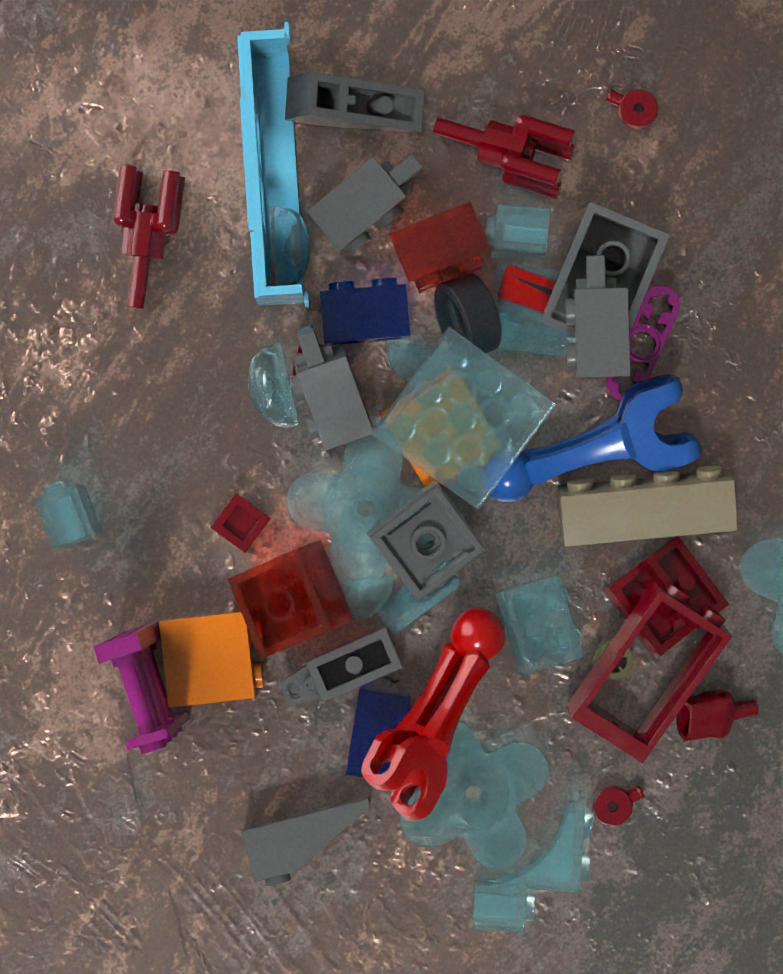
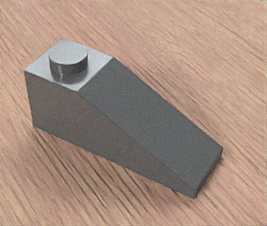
[285,71,425,133]
[242,795,370,886]

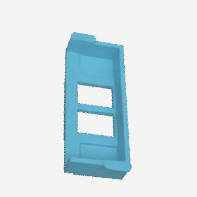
[237,22,310,310]

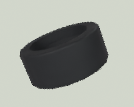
[434,273,501,360]

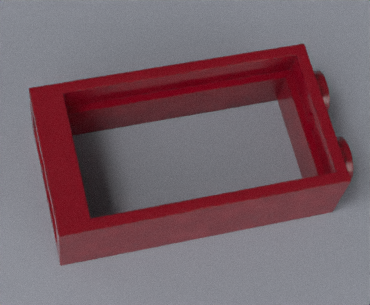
[566,580,732,763]

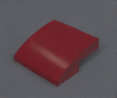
[604,536,729,659]

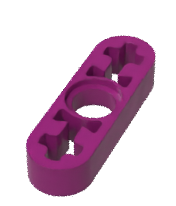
[605,285,680,402]

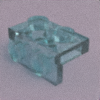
[495,575,583,676]

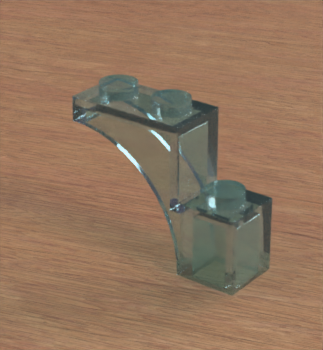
[471,800,593,933]

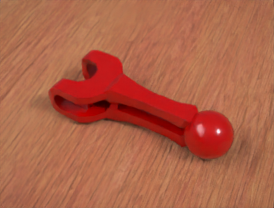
[361,608,506,820]

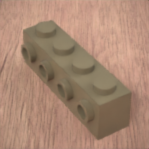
[558,465,738,547]

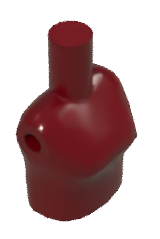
[676,690,758,742]

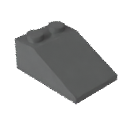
[540,202,670,337]

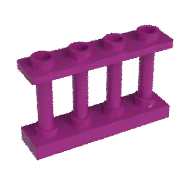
[93,620,190,754]

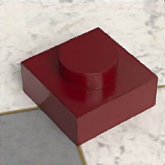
[210,493,271,553]

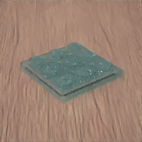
[372,327,556,510]

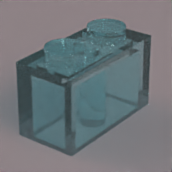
[483,204,550,262]
[34,479,103,548]

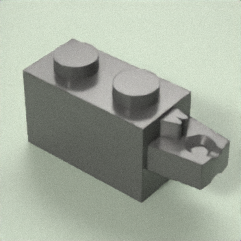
[307,154,423,256]
[565,255,630,378]
[290,324,374,451]
[280,626,403,706]

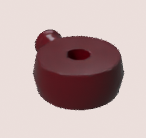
[606,89,658,130]
[592,785,645,826]

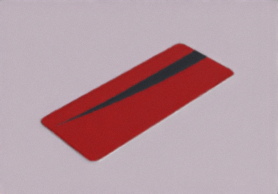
[497,266,556,313]

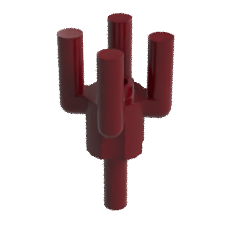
[433,115,575,200]
[113,165,185,309]

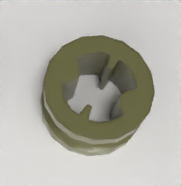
[594,640,633,679]

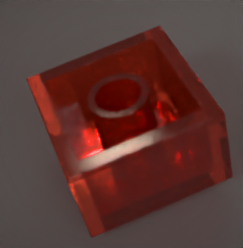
[389,201,490,294]
[227,540,354,659]

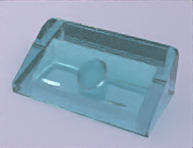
[375,562,461,635]

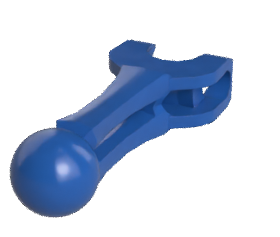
[481,374,702,503]

